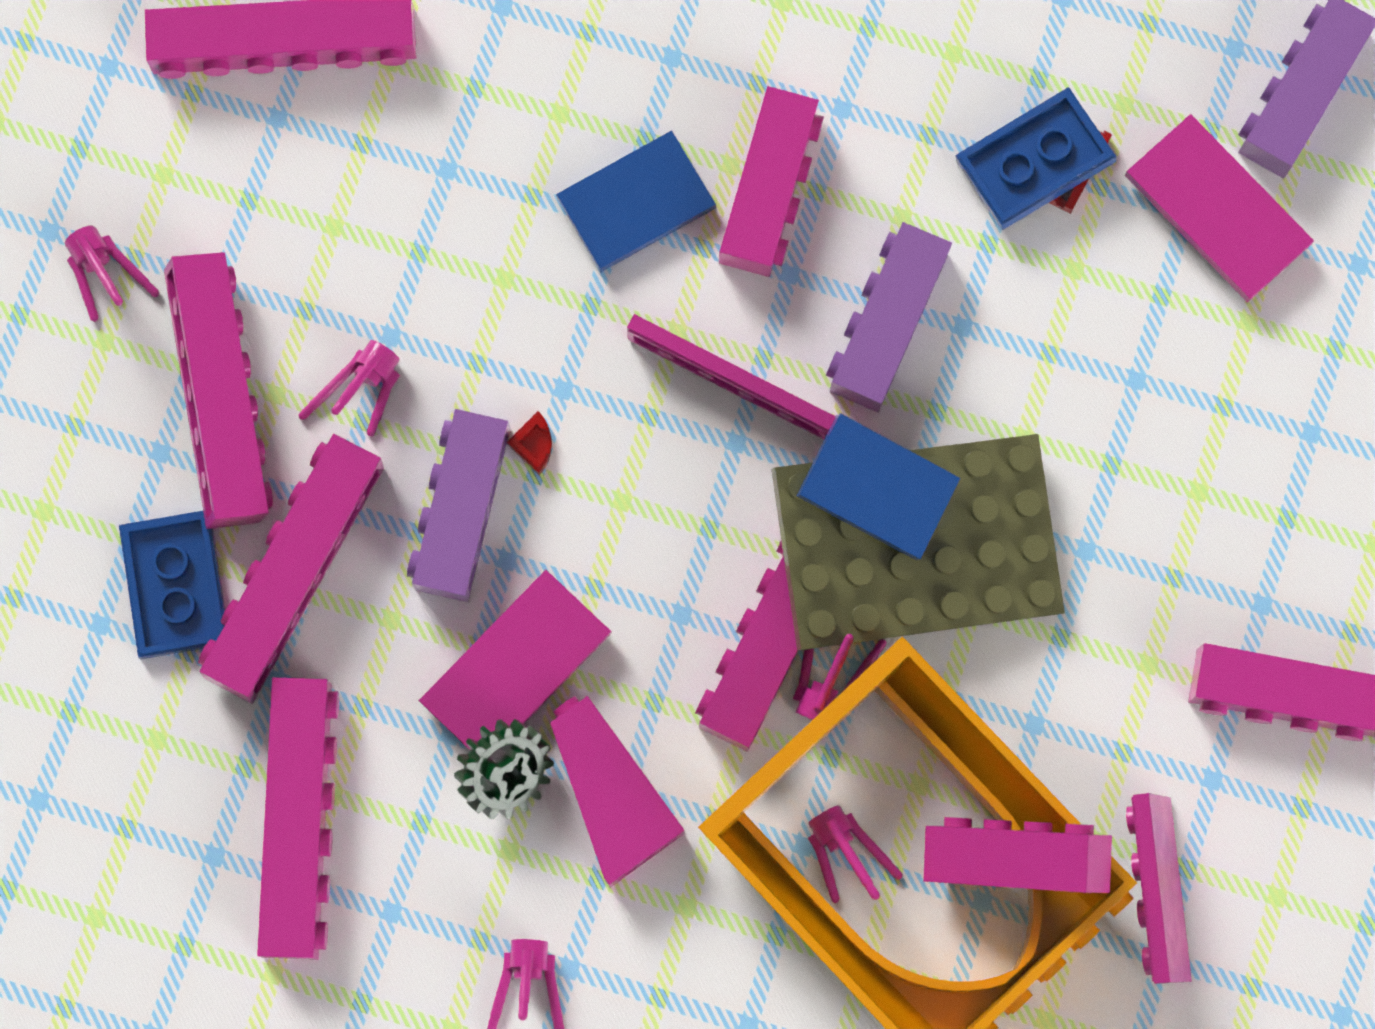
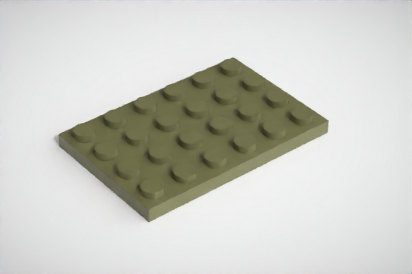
[771,434,1065,651]

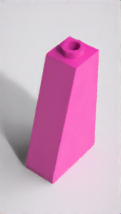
[550,696,685,888]

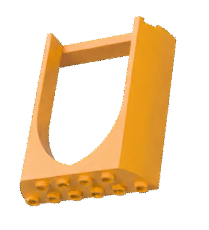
[698,636,1137,1029]

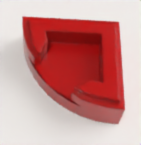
[506,411,552,476]

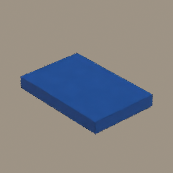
[955,87,1116,231]
[556,130,716,273]
[796,413,960,561]
[119,511,225,660]

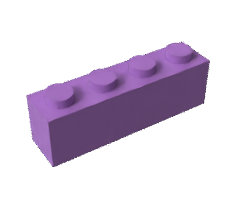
[1238,0,1375,179]
[826,222,952,413]
[407,409,510,602]

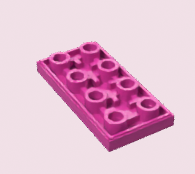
[1124,114,1314,303]
[418,569,612,750]
[1126,793,1192,984]

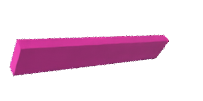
[627,314,836,440]

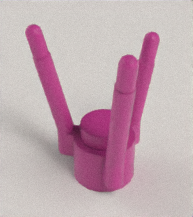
[64,225,160,322]
[298,340,400,437]
[792,634,887,720]
[808,805,903,903]
[487,939,564,1029]

